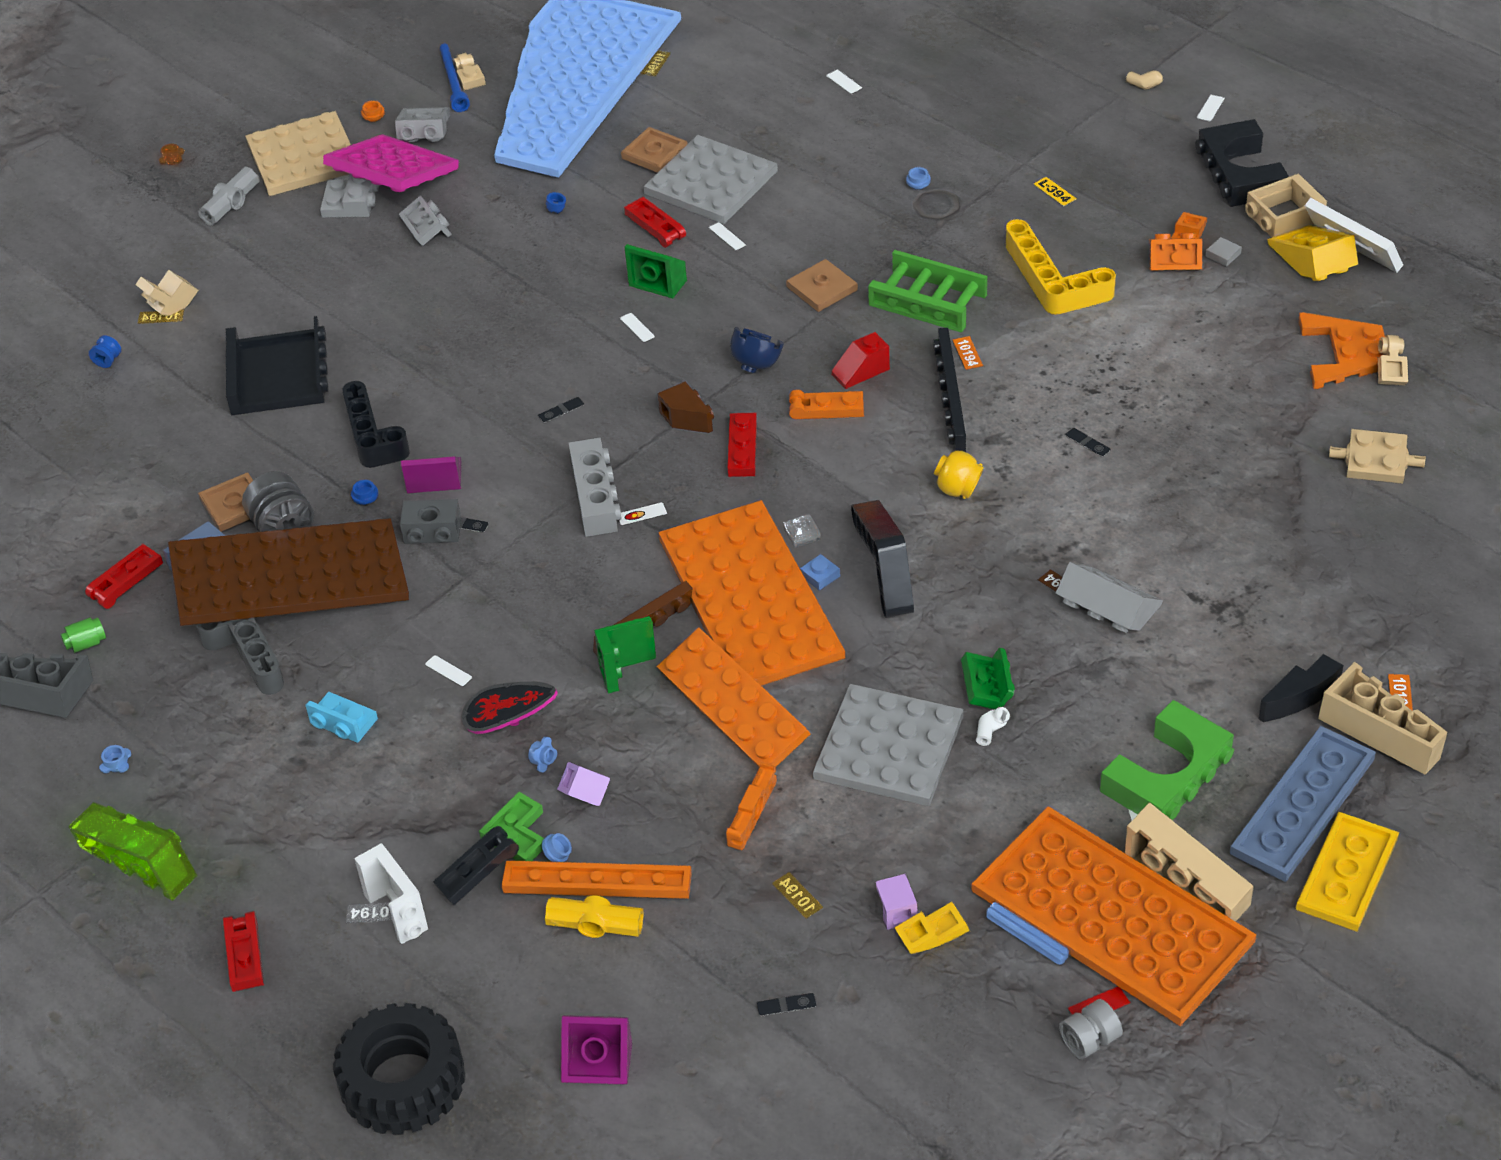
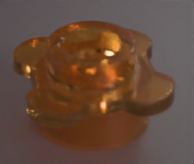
[159,144,184,165]

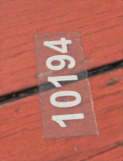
[346,903,393,923]

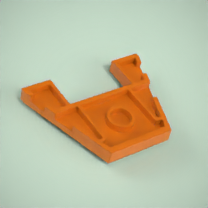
[1298,312,1385,389]

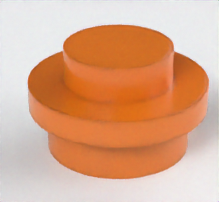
[361,101,385,122]

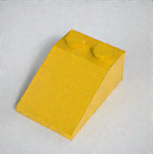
[1267,225,1358,281]

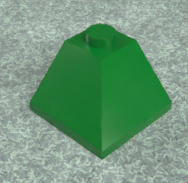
[624,244,687,299]

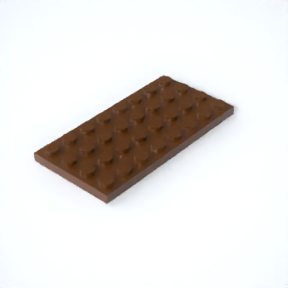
[168,518,409,626]

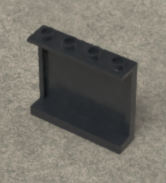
[226,316,329,416]

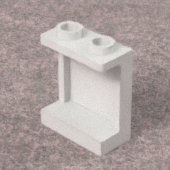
[354,843,428,944]

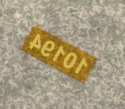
[641,50,671,76]
[137,309,184,324]
[772,872,824,919]

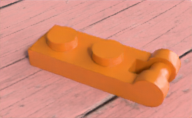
[789,390,864,419]

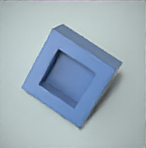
[800,554,840,591]

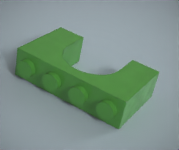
[1100,700,1234,820]

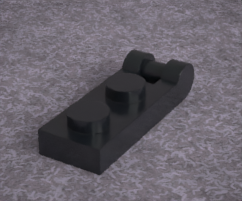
[433,826,519,905]

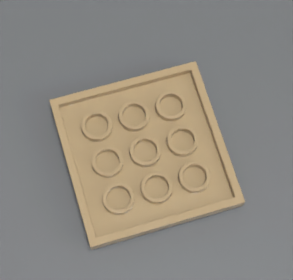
[246,111,351,196]

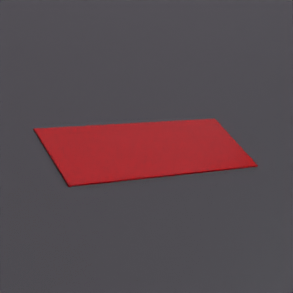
[1068,986,1130,1015]

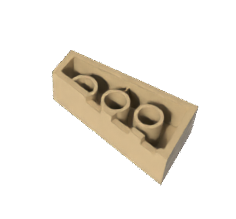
[1318,662,1447,775]
[1125,802,1253,921]

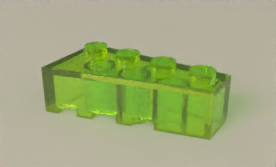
[68,802,197,901]

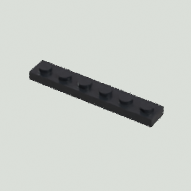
[933,327,966,452]

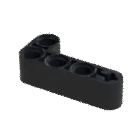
[342,381,410,468]

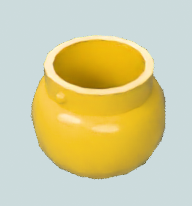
[934,451,984,499]

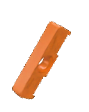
[726,763,777,850]

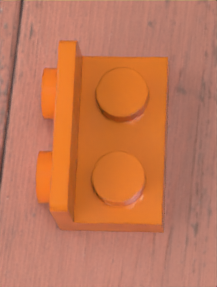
[1149,233,1202,270]

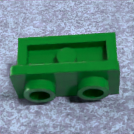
[961,648,1015,709]

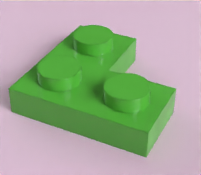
[479,792,544,861]

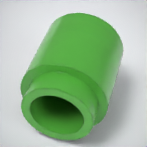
[61,617,106,653]

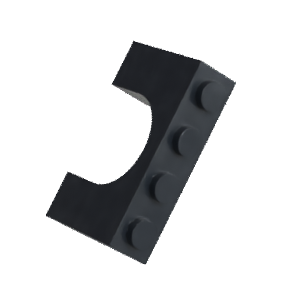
[1195,119,1289,207]

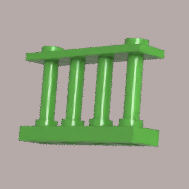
[868,250,987,333]

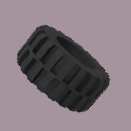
[333,1003,465,1135]

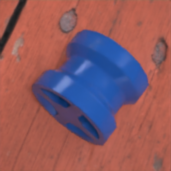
[89,335,121,368]

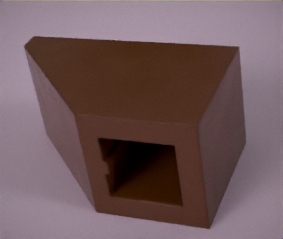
[658,381,714,433]

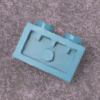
[305,691,378,743]

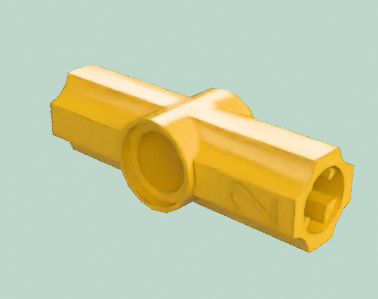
[545,895,644,938]

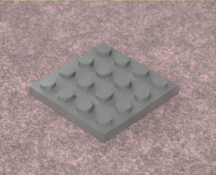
[643,135,778,224]
[813,684,963,807]

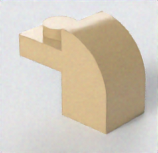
[135,270,198,315]

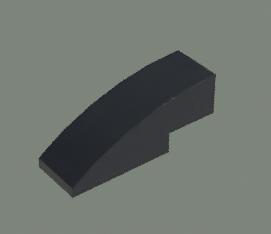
[1259,654,1344,722]

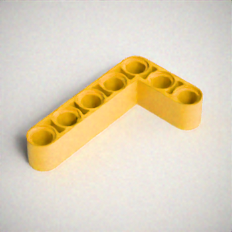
[1006,219,1116,315]

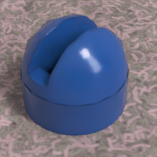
[546,192,566,214]

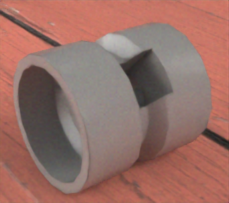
[1059,999,1123,1060]

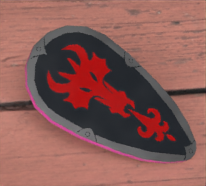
[462,681,558,734]

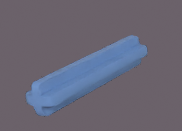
[986,902,1069,965]

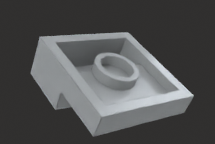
[395,107,450,142]
[320,173,379,217]

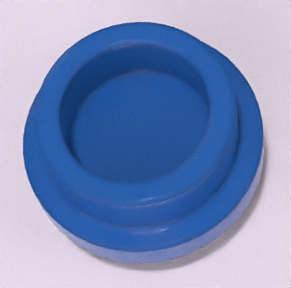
[351,480,379,505]

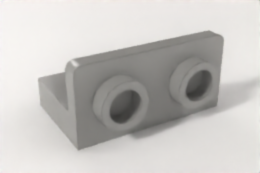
[399,195,452,246]

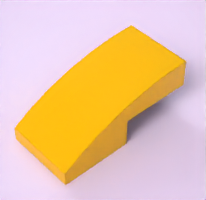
[894,902,970,954]

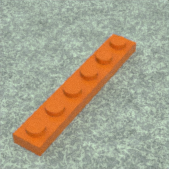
[502,861,692,899]

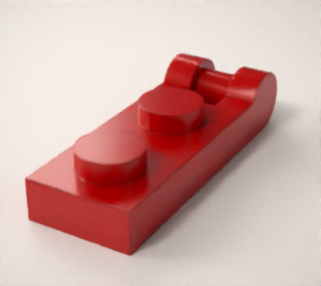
[624,197,686,248]
[85,544,163,609]
[223,911,264,992]

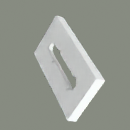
[1305,198,1403,273]

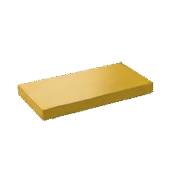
[1296,812,1399,932]

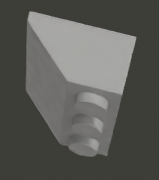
[1056,562,1163,633]

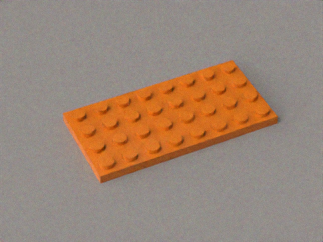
[658,500,845,686]
[971,806,1257,1026]

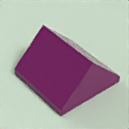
[401,456,462,493]
[561,1015,632,1084]

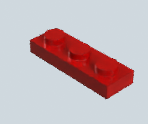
[728,413,757,477]

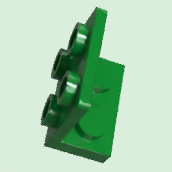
[594,616,656,694]

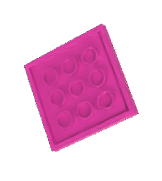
[323,134,459,192]

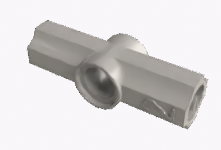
[198,167,259,226]

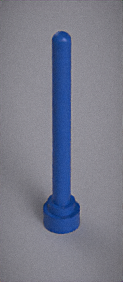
[440,44,470,112]

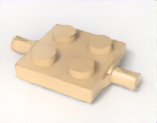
[1329,429,1426,483]

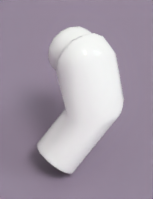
[976,707,1010,746]

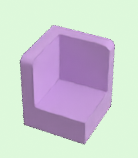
[557,762,610,806]
[876,874,917,930]

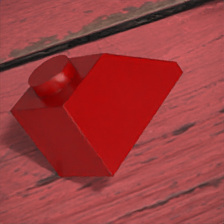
[832,332,890,389]

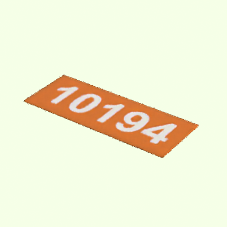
[952,336,983,370]
[1388,674,1413,711]

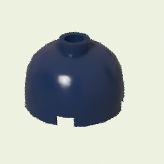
[730,327,784,373]

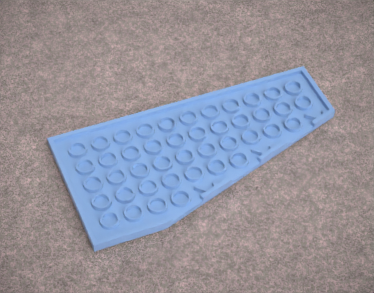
[494,0,681,178]

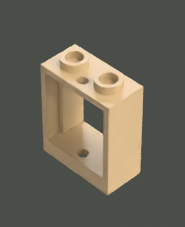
[1245,174,1327,237]

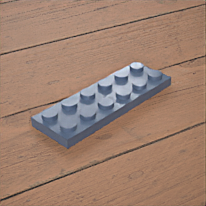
[1230,726,1376,882]

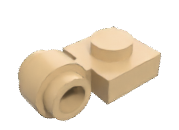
[453,53,486,90]
[1378,335,1408,385]

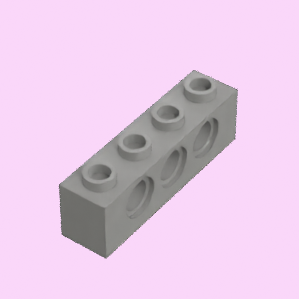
[569,438,622,537]

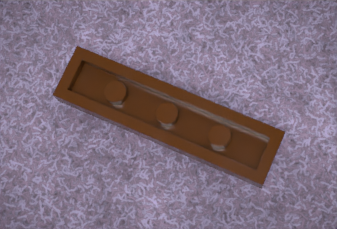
[593,581,693,657]

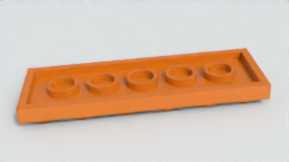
[657,627,811,768]

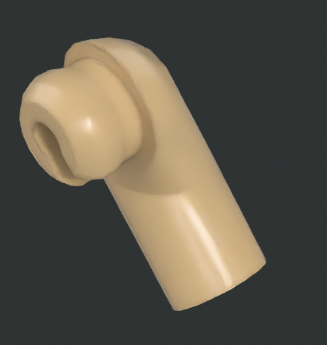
[1126,71,1163,90]

